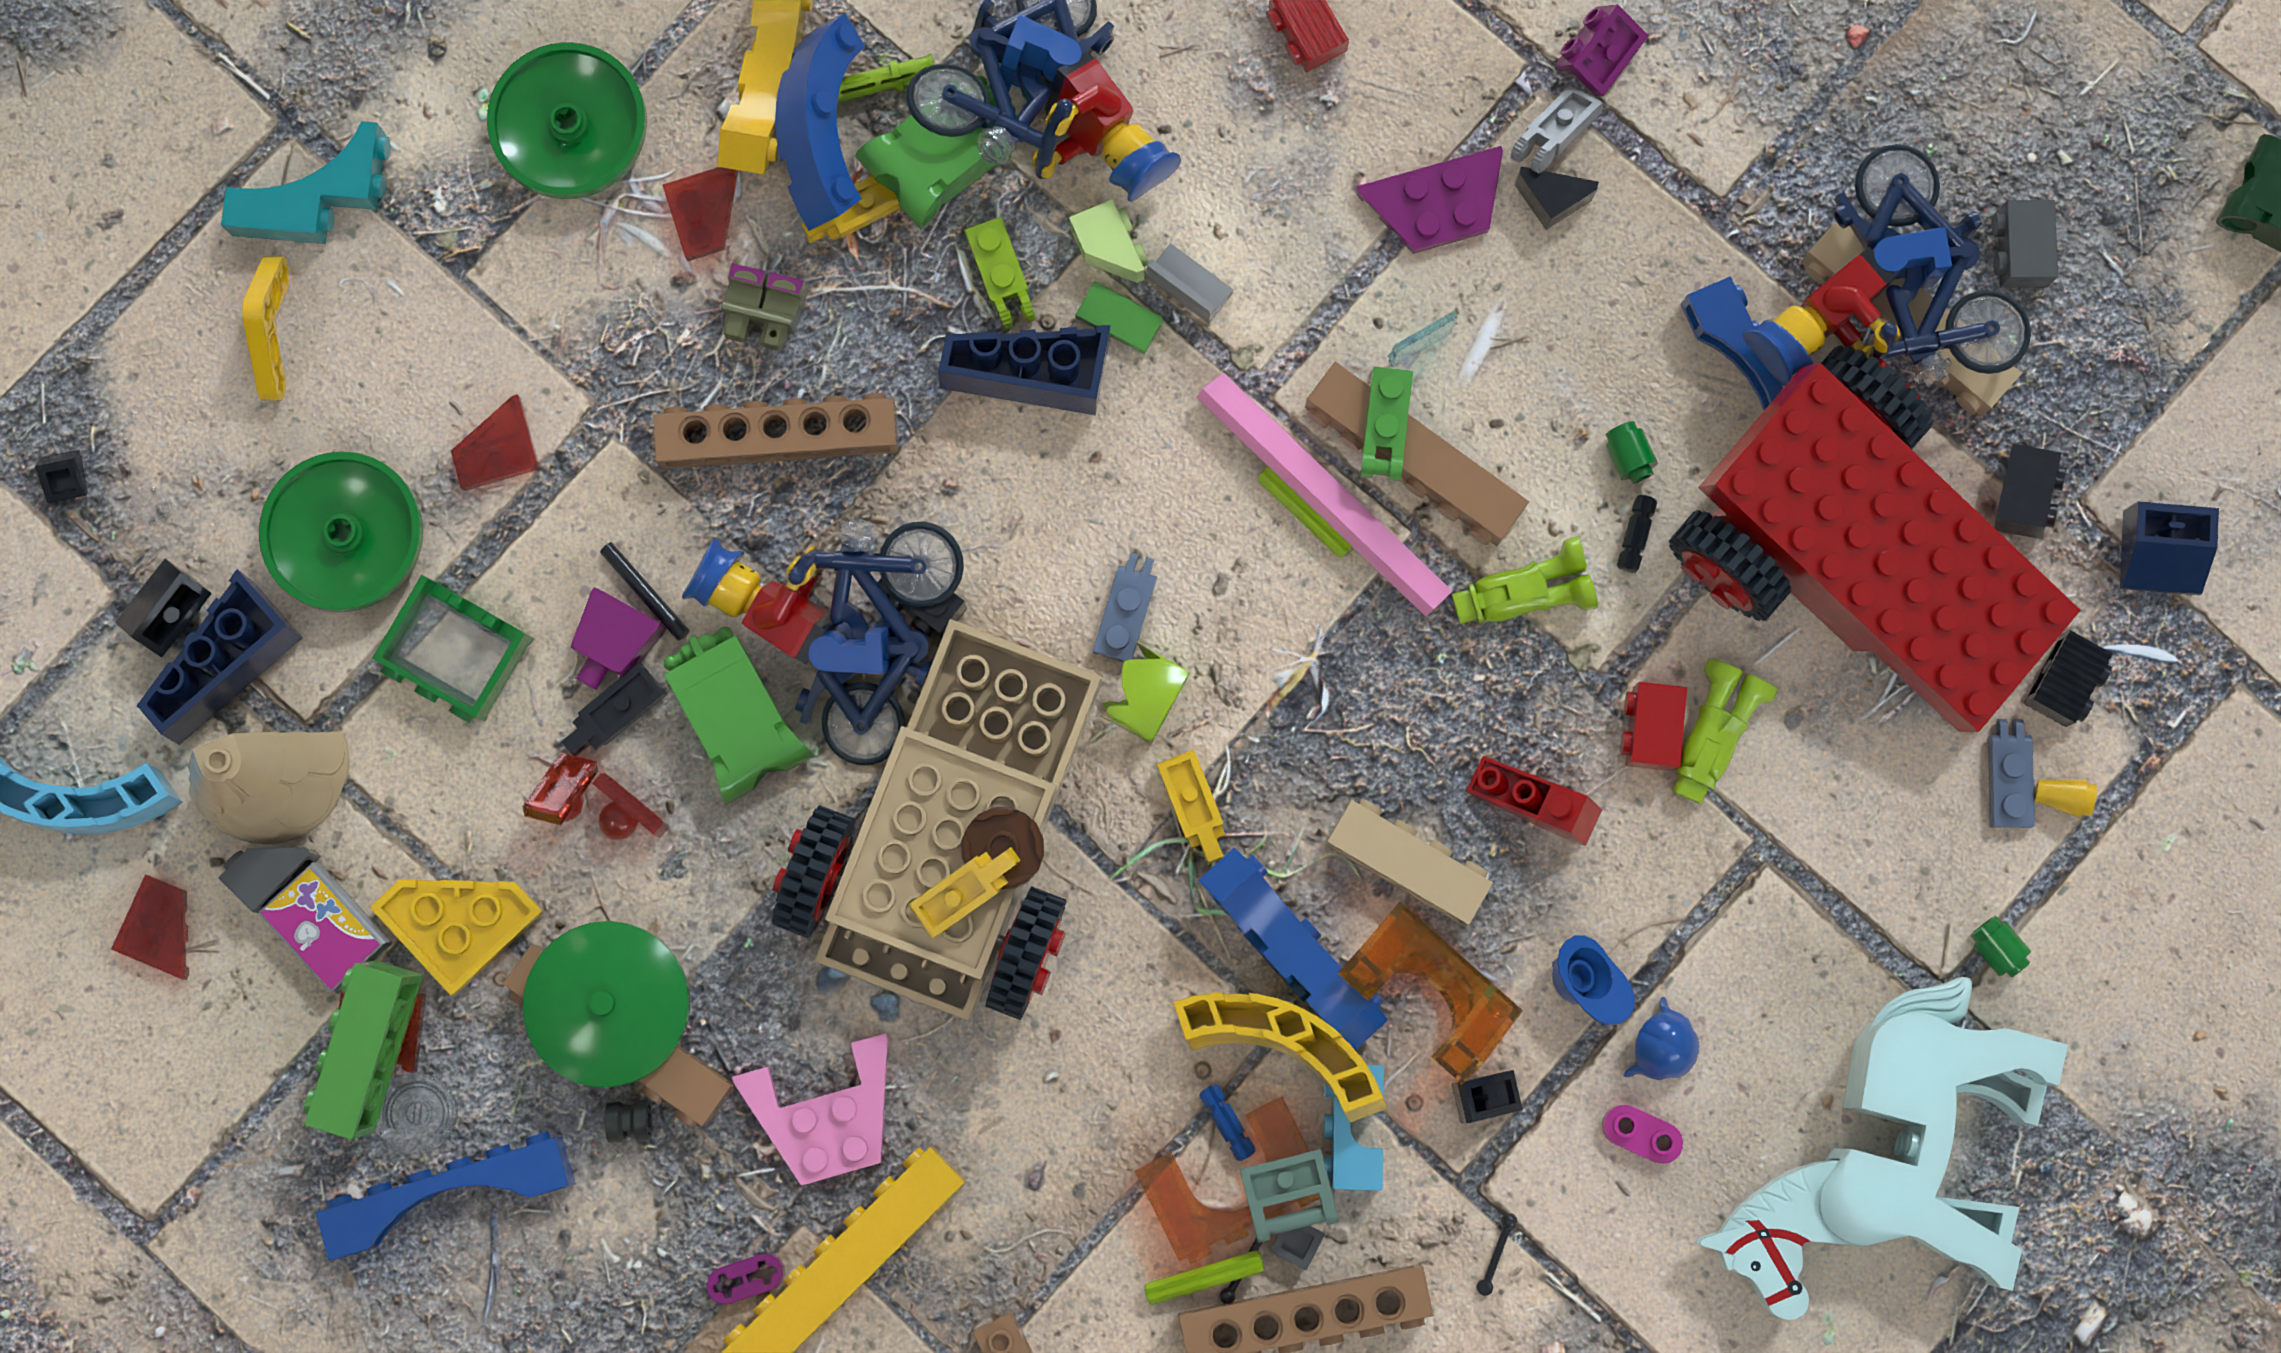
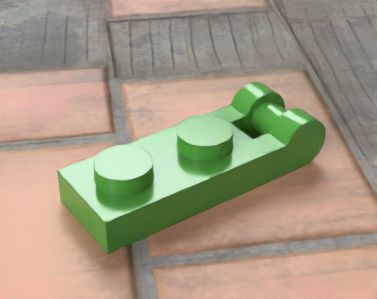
[1360,366,1413,481]

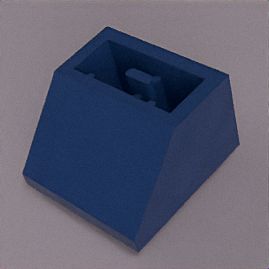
[2120,501,2219,596]

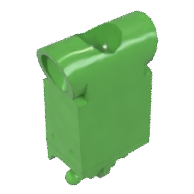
[855,76,1017,230]
[664,626,815,805]

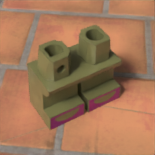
[721,263,808,351]

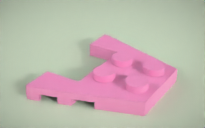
[732,1033,889,1186]

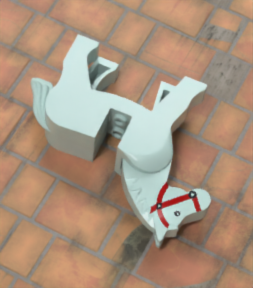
[1696,977,2068,1320]

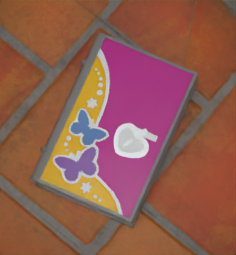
[258,862,392,994]

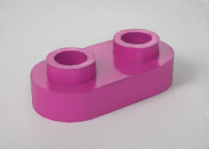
[1602,1105,1683,1164]

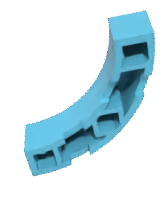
[0,756,183,834]

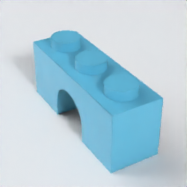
[1323,1065,1384,1190]

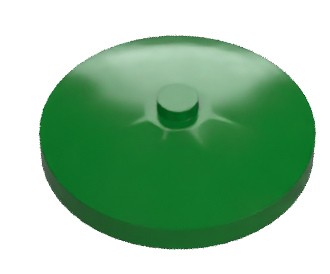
[487,42,647,199]
[259,451,423,612]
[523,921,690,1087]

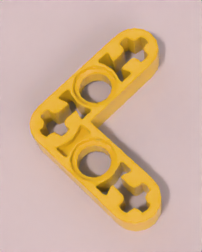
[242,256,289,401]

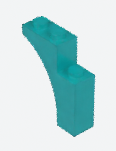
[221,121,390,244]

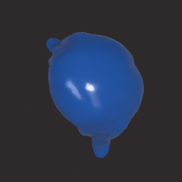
[1624,997,1700,1080]

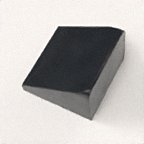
[35,450,88,503]

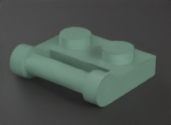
[1239,1149,1339,1243]

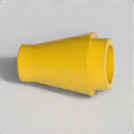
[2034,779,2097,818]

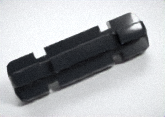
[1617,495,1657,573]

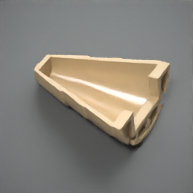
[188,731,350,844]

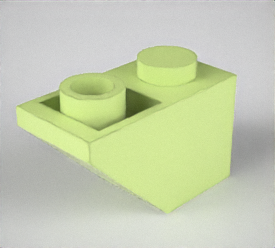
[1069,199,1148,283]

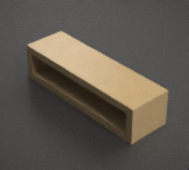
[1325,799,1493,927]

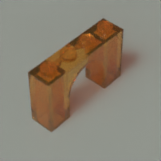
[1338,902,1523,1084]
[1135,1096,1320,1264]

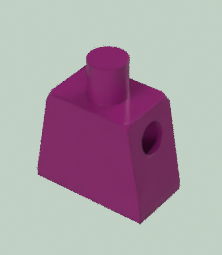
[571,587,666,691]

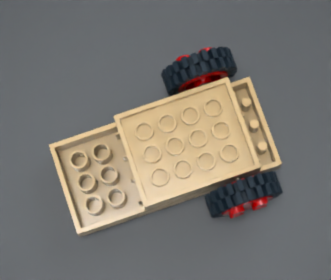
[772,619,1102,1022]

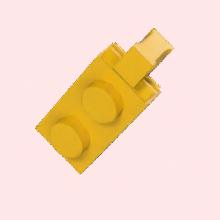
[801,175,901,243]
[1156,749,1225,865]
[908,847,1021,939]

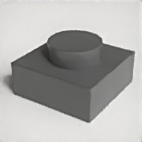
[1269,1226,1325,1271]

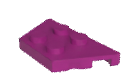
[1356,146,1503,254]

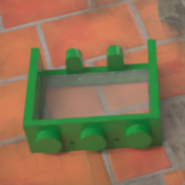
[372,575,535,723]

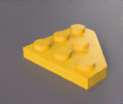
[369,879,545,997]

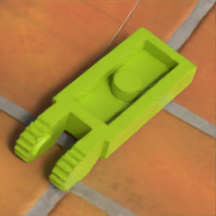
[965,217,1036,331]

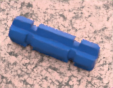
[1199,1084,1256,1161]

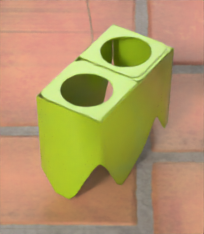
[1096,642,1190,744]

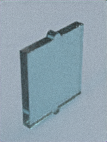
[1387,311,1458,368]

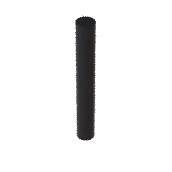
[600,542,690,641]

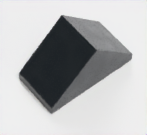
[1515,166,1599,230]
[1451,1070,1523,1124]

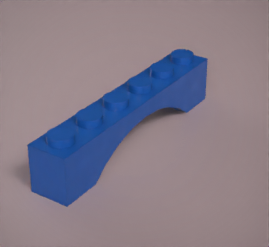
[1680,276,1783,411]
[316,1132,576,1261]

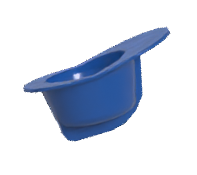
[1552,935,1635,1025]

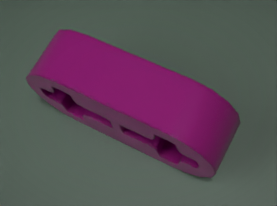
[706,1253,785,1305]

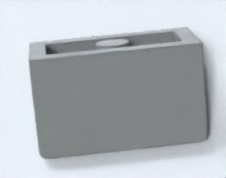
[1146,243,1233,323]

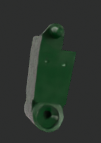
[2216,134,2281,252]

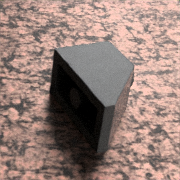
[218,847,321,913]

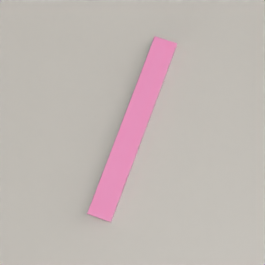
[1197,373,1453,617]

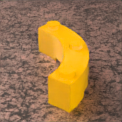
[717,0,814,175]
[1173,992,1388,1123]

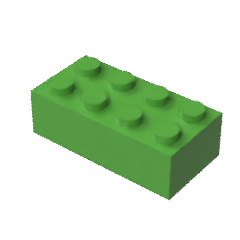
[303,961,424,1140]

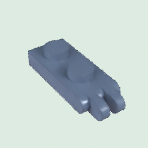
[1093,552,1157,663]
[1988,719,2035,828]

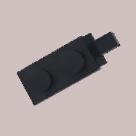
[561,662,668,757]

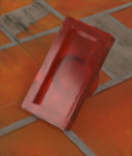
[522,753,598,825]
[592,772,669,841]

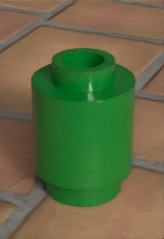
[1606,421,1658,484]
[1970,915,2031,978]

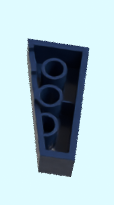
[938,325,1111,416]
[137,569,303,745]

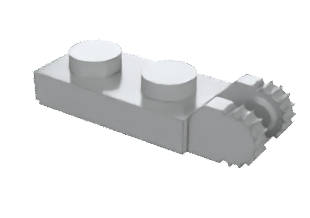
[1510,86,1603,173]

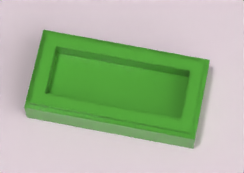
[1075,281,1164,355]

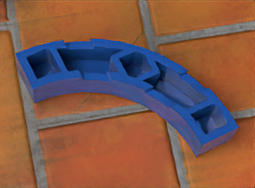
[775,13,865,231]
[1198,847,1388,1050]

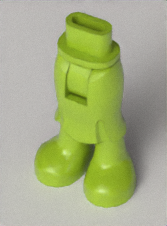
[1451,536,1598,625]
[1672,658,1778,805]

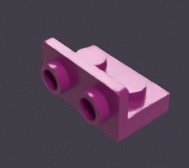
[1555,4,1649,97]

